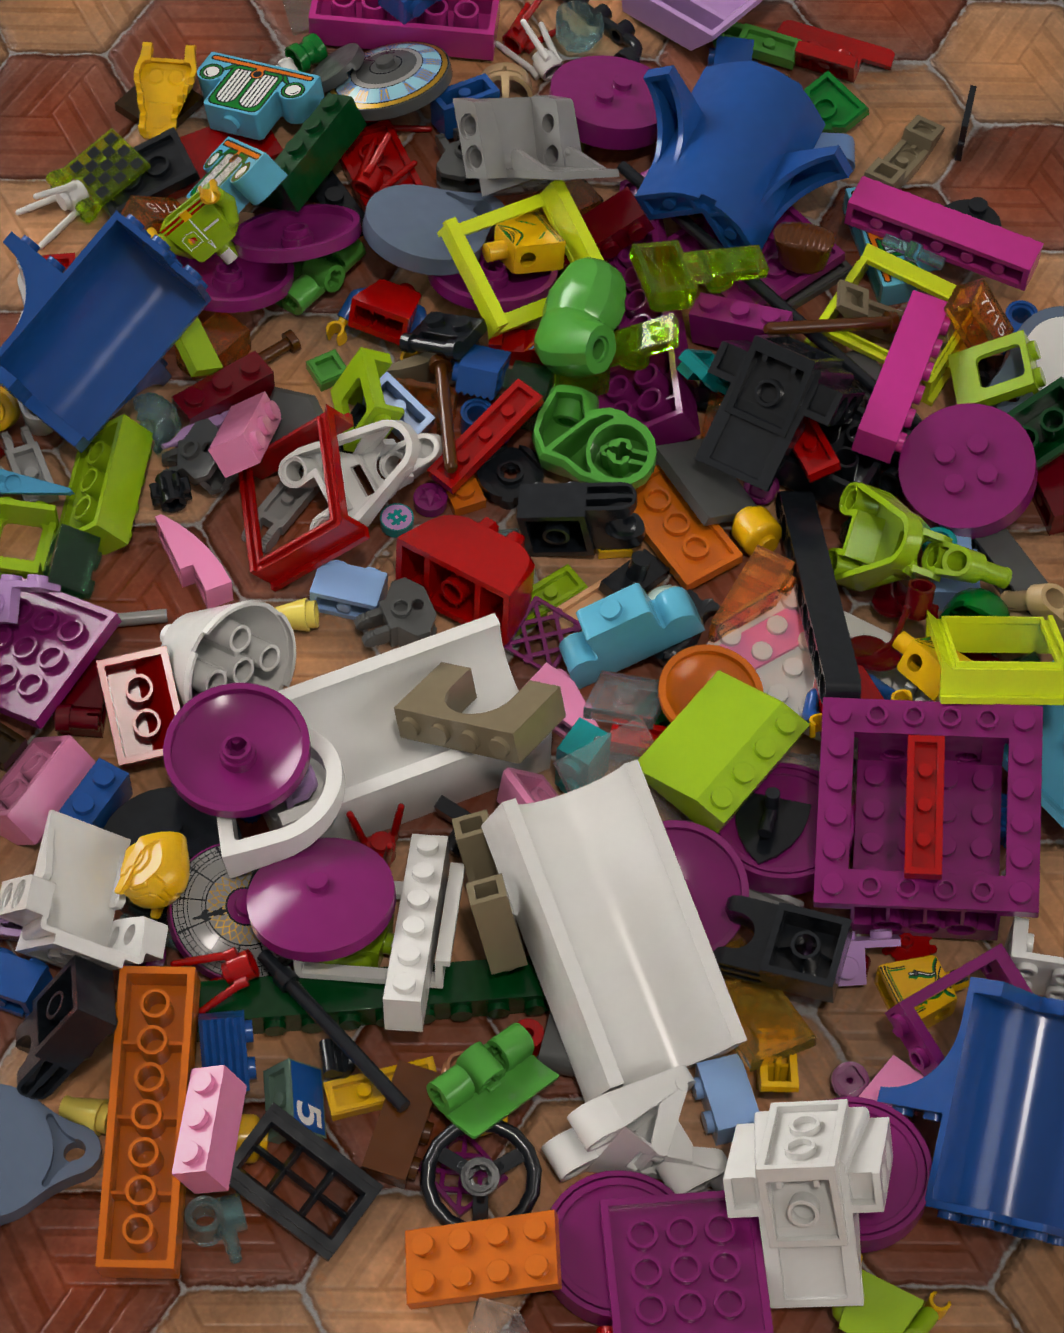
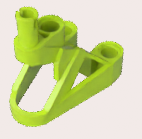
[828,482,1012,592]

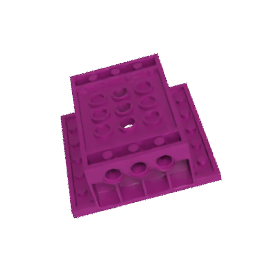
[813,697,1043,941]

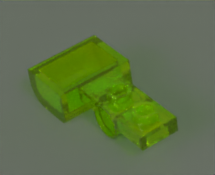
[629,240,769,312]
[554,313,679,396]

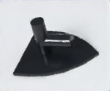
[735,787,812,865]

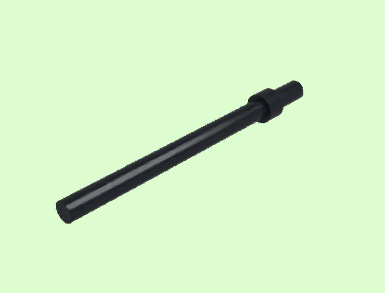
[257,949,410,1113]

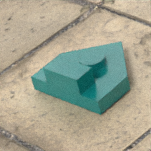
[676,349,731,395]

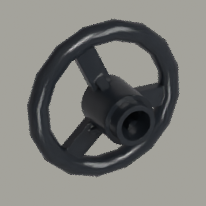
[420,1120,542,1225]

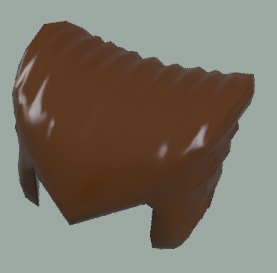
[773,221,836,274]

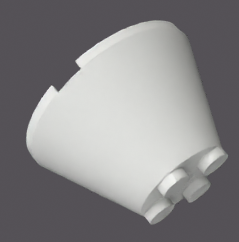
[160,600,296,705]

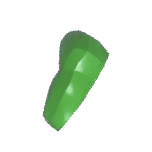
[534,257,626,379]
[531,385,657,489]

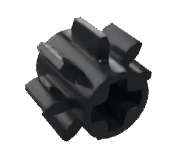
[149,470,192,513]

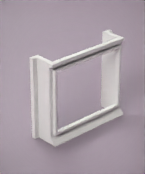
[293,862,465,989]

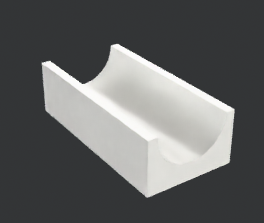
[262,613,552,841]
[481,759,747,1103]

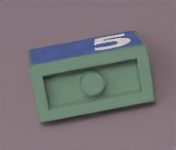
[263,1058,327,1144]

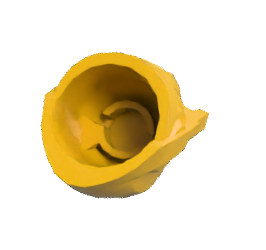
[114,831,190,919]

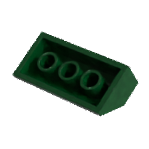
[250,93,367,212]
[1007,377,1064,471]

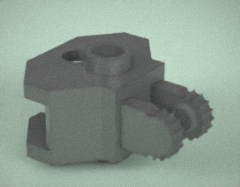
[435,128,481,193]
[162,418,235,495]
[354,577,437,648]

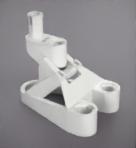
[278,420,443,530]
[541,1065,728,1194]

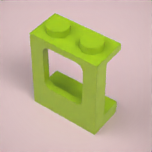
[948,330,1046,406]
[330,347,404,452]
[0,497,59,579]

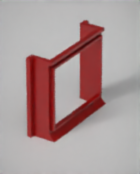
[238,404,370,592]

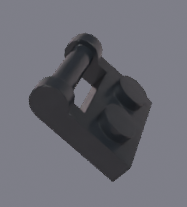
[399,311,488,360]

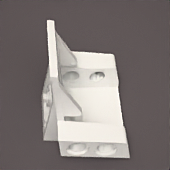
[0,810,168,970]
[723,1099,893,1308]

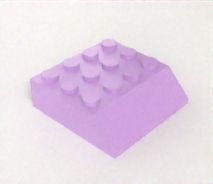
[622,0,763,51]

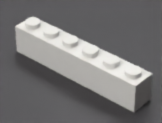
[383,834,450,1032]

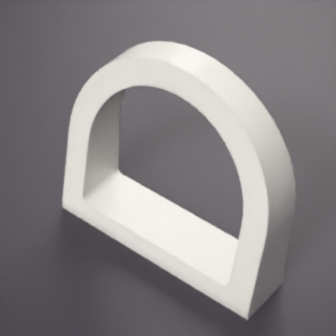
[217,728,346,878]

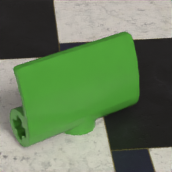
[275,239,366,315]
[427,1023,559,1139]

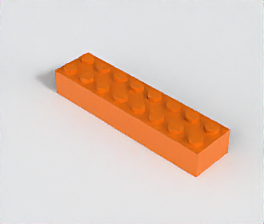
[95,966,201,1279]

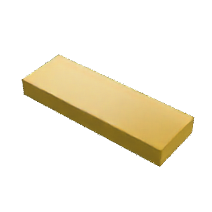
[323,1056,437,1121]

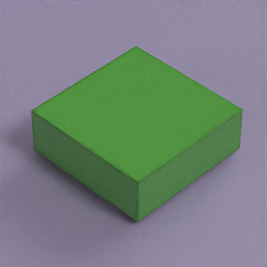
[306,349,347,392]

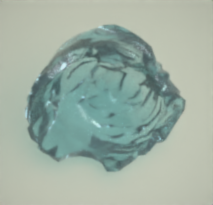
[556,1,604,53]
[133,392,182,454]

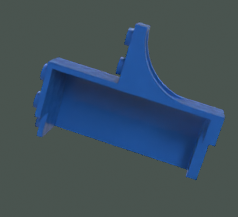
[635,60,853,259]
[0,210,212,453]
[877,977,1064,1247]

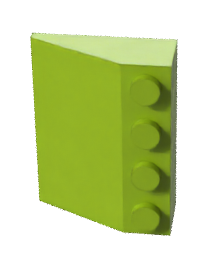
[638,670,810,834]

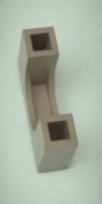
[394,662,566,764]
[452,809,528,975]

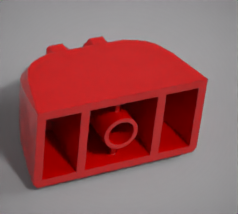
[396,515,535,646]

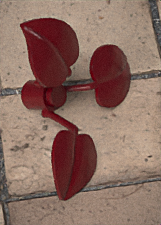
[851,578,1003,671]

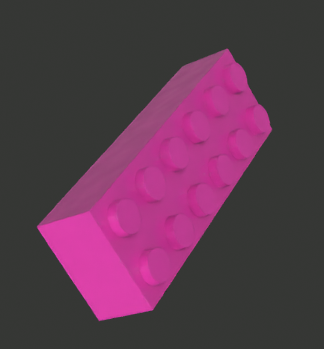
[308,0,500,61]

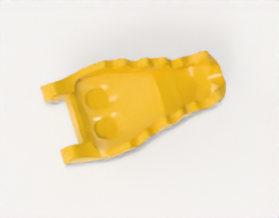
[134,42,197,140]

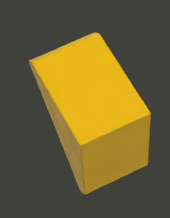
[756,1030,799,1093]

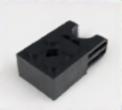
[516,481,646,557]
[713,895,852,1003]
[15,955,118,1100]

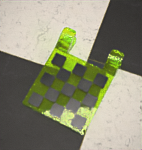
[46,128,151,223]

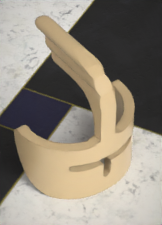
[480,62,533,98]

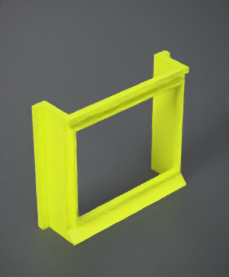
[437,180,604,339]
[804,243,984,407]
[925,610,1064,705]

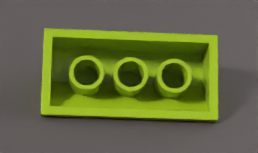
[53,414,154,555]

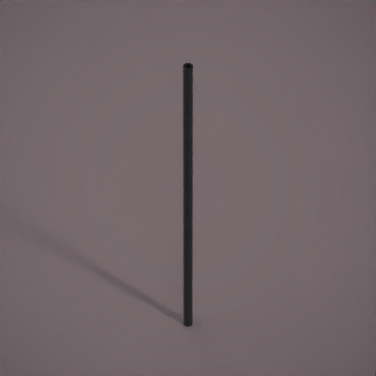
[617,161,922,430]

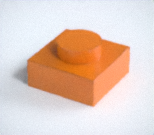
[443,474,486,516]

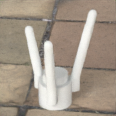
[496,19,564,81]
[15,180,90,250]

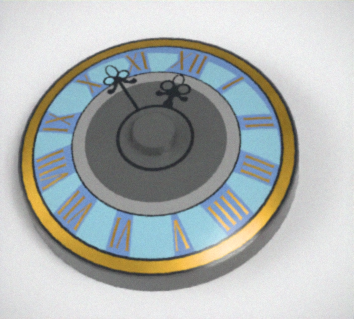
[328,42,453,121]

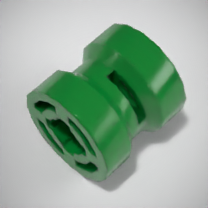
[285,33,328,73]

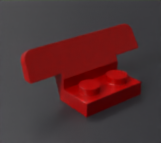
[776,20,895,83]

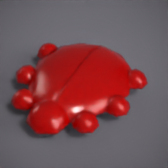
[882,933,938,962]

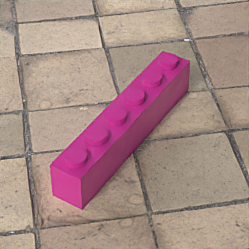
[844,176,1044,291]
[851,290,952,464]

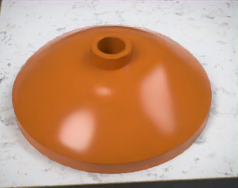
[658,644,763,722]

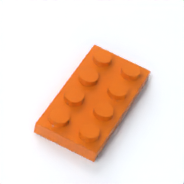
[633,465,743,590]
[405,1210,562,1310]

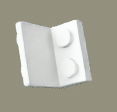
[1004,917,1064,1000]

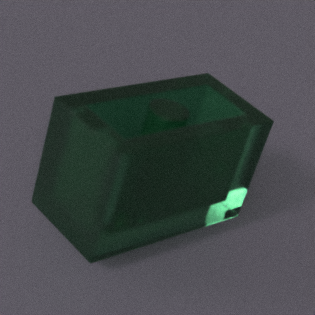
[42,524,102,600]

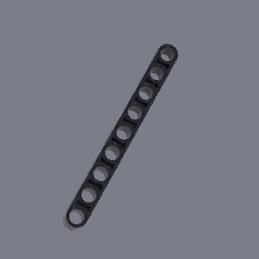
[776,491,861,704]

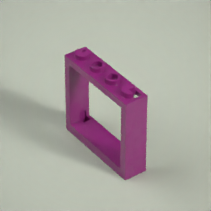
[885,943,1033,1077]

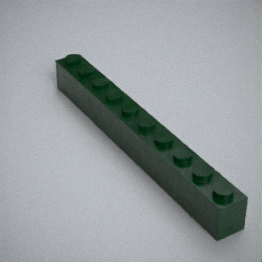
[196,956,551,1042]

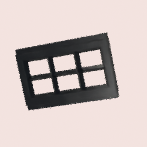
[229,1102,384,1261]

